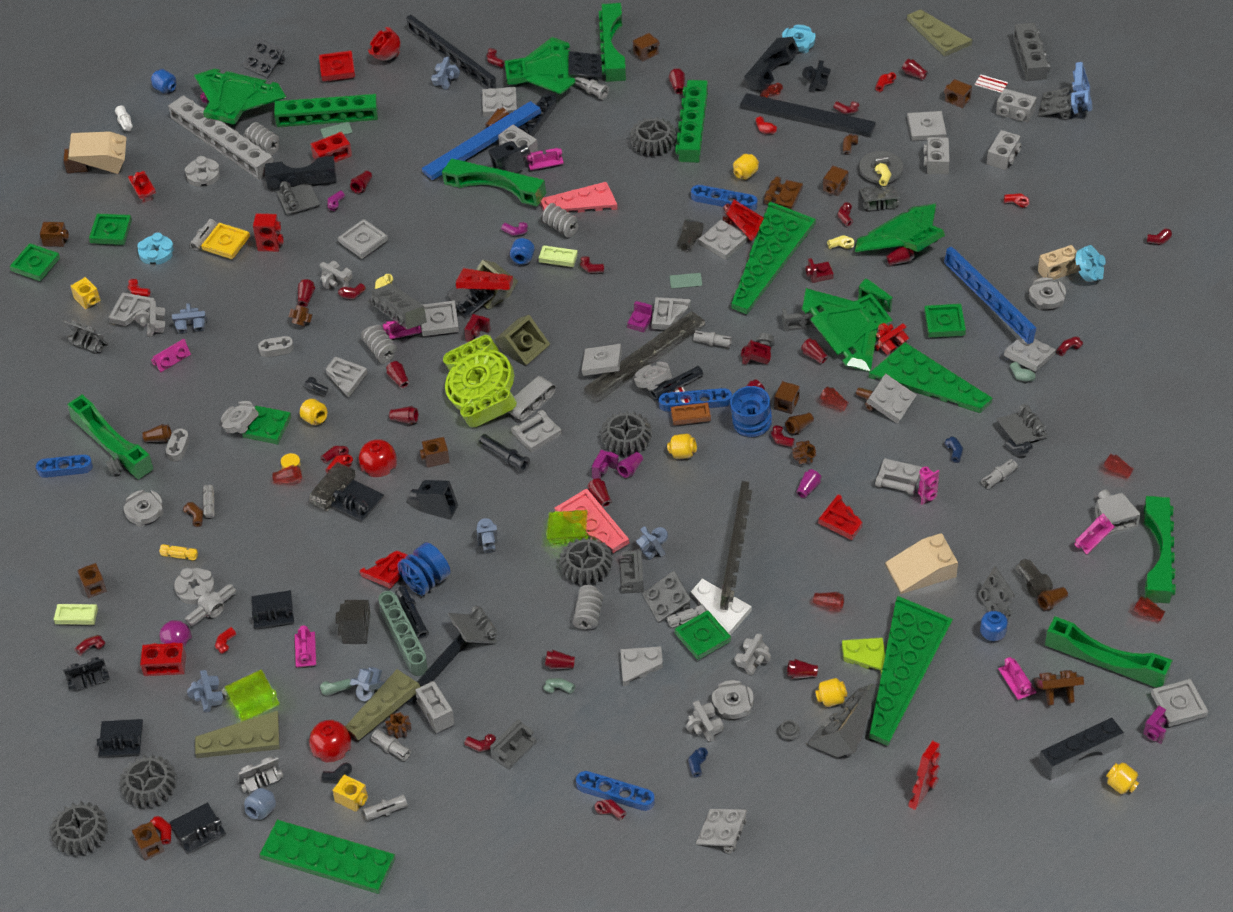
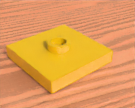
[201,223,250,260]

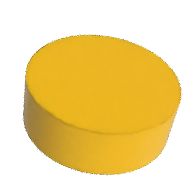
[281,453,301,472]

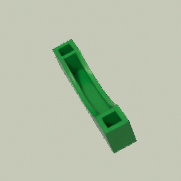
[599,3,626,82]
[442,158,546,206]
[67,394,153,480]
[1144,496,1176,604]
[1045,616,1172,688]

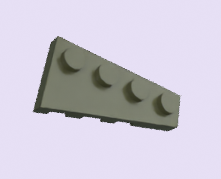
[907,9,972,57]
[346,669,420,741]
[195,710,280,758]

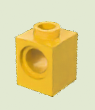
[70,277,101,310]
[332,775,368,812]

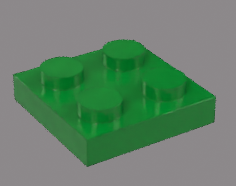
[89,214,132,245]
[10,243,60,281]
[924,304,966,337]
[242,405,292,445]
[675,610,731,660]

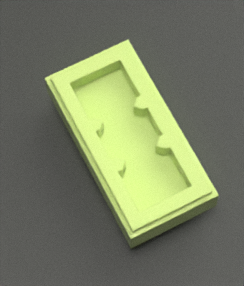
[539,245,578,267]
[54,604,98,625]

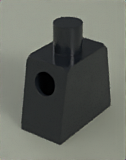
[488,141,531,173]
[410,480,459,520]

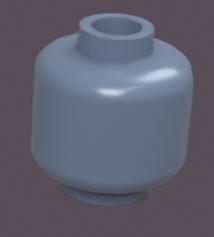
[244,788,276,820]

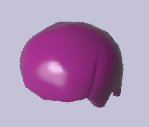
[159,620,192,647]

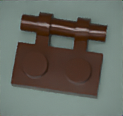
[763,176,803,210]

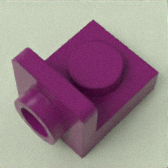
[627,301,653,333]
[592,450,619,479]
[1143,706,1166,744]

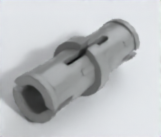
[189,219,217,251]
[693,330,732,348]
[981,459,1018,489]
[371,729,411,761]
[363,794,408,822]

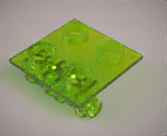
[547,510,588,545]
[224,669,280,722]

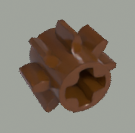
[288,305,313,326]
[792,440,816,465]
[385,712,412,739]

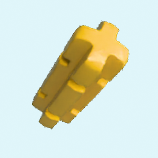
[159,544,198,560]

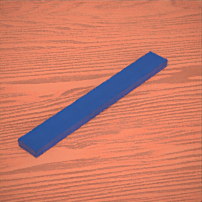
[422,101,541,180]
[944,247,1036,344]

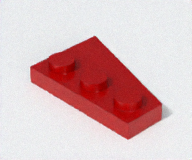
[456,268,513,290]
[908,740,941,810]

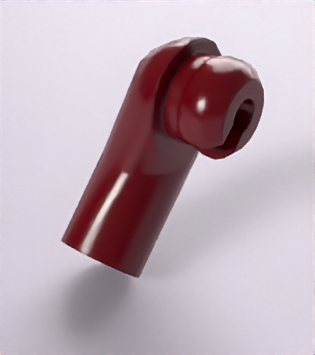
[833,101,860,114]
[338,283,366,300]
[1056,336,1083,356]
[74,635,106,656]
[464,734,496,752]
[594,800,627,820]

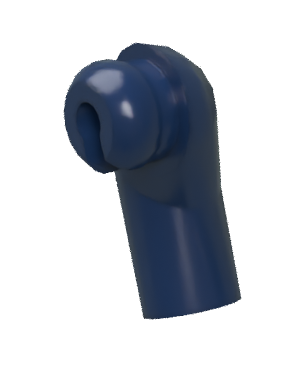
[945,436,963,463]
[688,747,708,778]

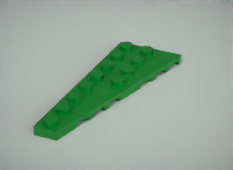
[731,202,816,315]
[869,596,953,746]

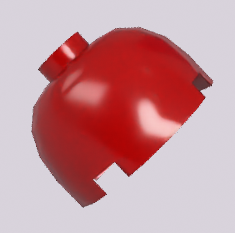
[368,27,401,61]
[359,439,397,477]
[309,720,351,762]

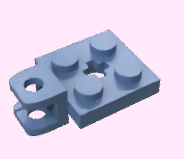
[1071,62,1092,114]

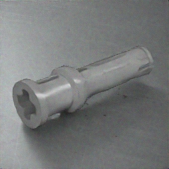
[570,75,609,100]

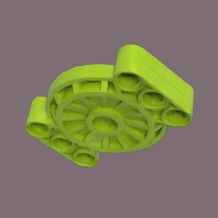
[443,335,517,427]

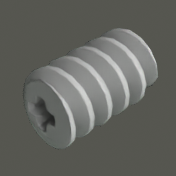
[243,122,280,155]
[540,203,579,238]
[361,325,397,364]
[573,585,603,629]

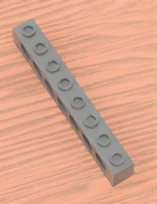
[168,95,274,180]

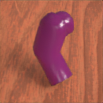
[327,190,345,211]
[501,222,528,236]

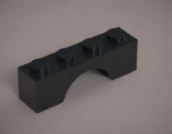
[744,37,799,90]
[265,156,337,189]
[1038,717,1124,781]

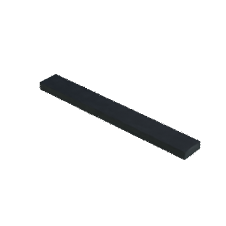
[406,14,496,89]
[741,93,876,137]

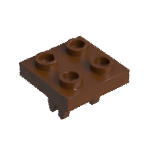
[1034,670,1084,706]

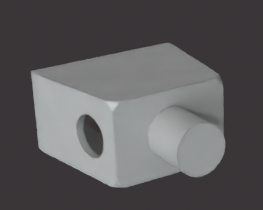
[1095,490,1140,536]

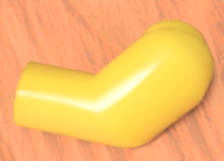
[875,163,891,186]
[827,235,855,249]
[375,274,393,289]

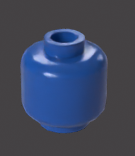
[151,69,177,94]
[510,238,535,265]
[980,611,1008,641]

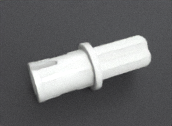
[115,106,133,132]

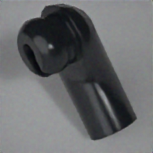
[305,377,329,396]
[1005,439,1033,457]
[322,762,352,783]

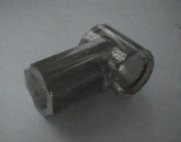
[677,219,704,252]
[1015,559,1053,598]

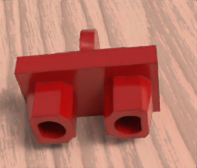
[128,171,156,203]
[875,323,909,355]

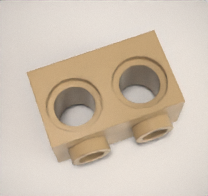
[1038,245,1079,280]

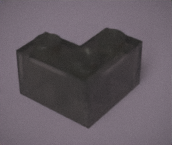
[335,600,371,644]

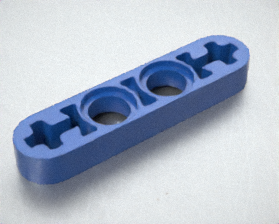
[691,185,757,211]
[659,388,732,412]
[576,771,655,811]

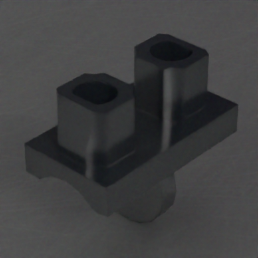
[802,60,831,93]

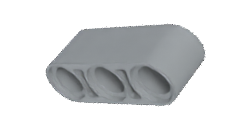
[508,376,556,421]

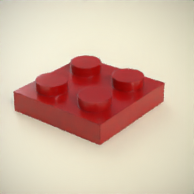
[319,51,355,81]

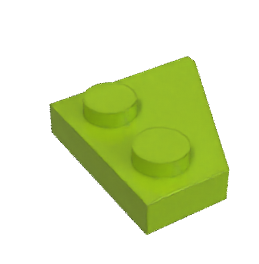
[842,638,885,674]

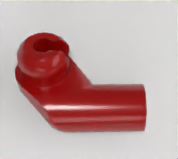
[875,72,897,92]
[755,116,777,134]
[1004,193,1029,207]
[128,279,151,297]
[325,454,353,475]
[215,627,237,654]
[150,816,172,845]

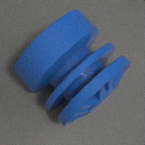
[730,386,772,437]
[398,542,451,596]

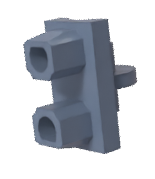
[431,57,460,90]
[172,303,208,334]
[476,518,498,554]
[635,526,668,560]
[350,667,385,701]
[187,670,223,712]

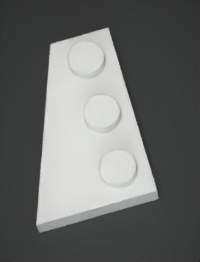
[691,579,752,635]

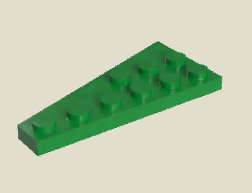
[869,342,993,413]

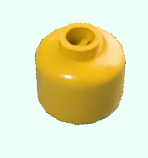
[733,154,759,180]
[300,399,328,426]
[667,433,697,459]
[816,678,848,707]
[1106,762,1139,794]

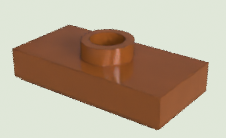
[671,403,711,425]

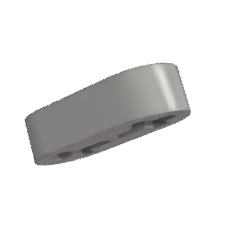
[258,336,294,357]
[166,429,190,462]

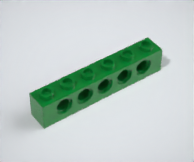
[676,80,708,163]
[274,94,378,127]

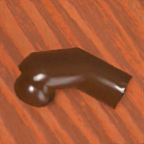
[843,134,858,154]
[856,387,875,411]
[183,502,203,527]

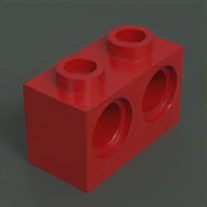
[311,132,352,163]
[253,213,284,252]
[140,642,186,676]

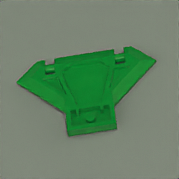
[505,37,575,95]
[194,68,286,124]
[855,203,945,252]
[802,288,893,372]

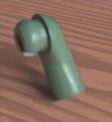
[1010,362,1036,382]
[544,678,576,694]
[320,679,352,696]

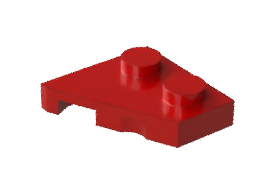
[726,200,764,241]
[818,494,863,540]
[359,551,407,589]

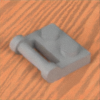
[511,410,562,453]
[875,458,922,495]

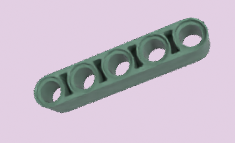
[378,591,428,676]

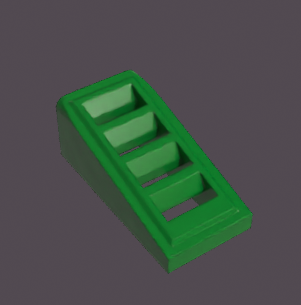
[858,278,893,312]

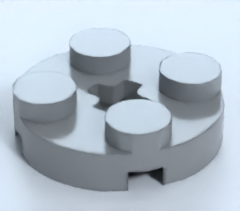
[185,156,220,187]
[1029,278,1066,310]
[634,362,672,390]
[221,401,259,434]
[123,490,164,527]
[174,568,215,604]
[712,680,753,719]

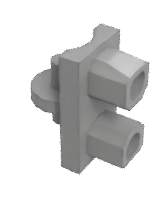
[320,260,353,289]
[135,301,165,337]
[735,634,771,675]
[686,701,723,743]

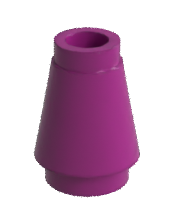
[617,452,643,478]
[796,469,822,499]

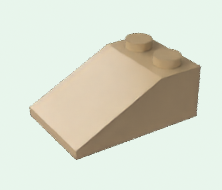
[68,132,126,174]
[885,533,958,594]

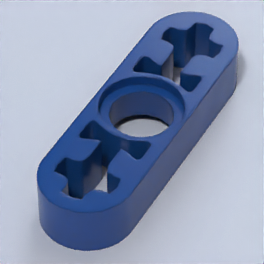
[36,455,93,478]

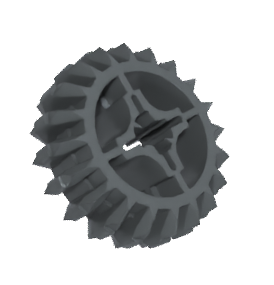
[630,117,676,157]
[600,411,652,457]
[559,536,613,586]
[119,754,177,809]
[50,801,108,857]

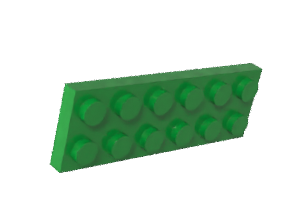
[259,819,396,894]

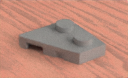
[108,293,155,326]
[652,297,691,330]
[326,357,368,397]
[620,647,663,686]

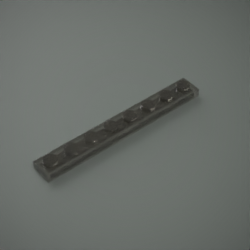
[584,311,705,403]
[720,481,752,610]

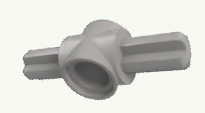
[185,584,236,626]

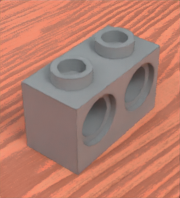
[996,89,1037,123]
[498,125,538,163]
[987,130,1022,170]
[924,137,949,174]
[415,681,455,733]

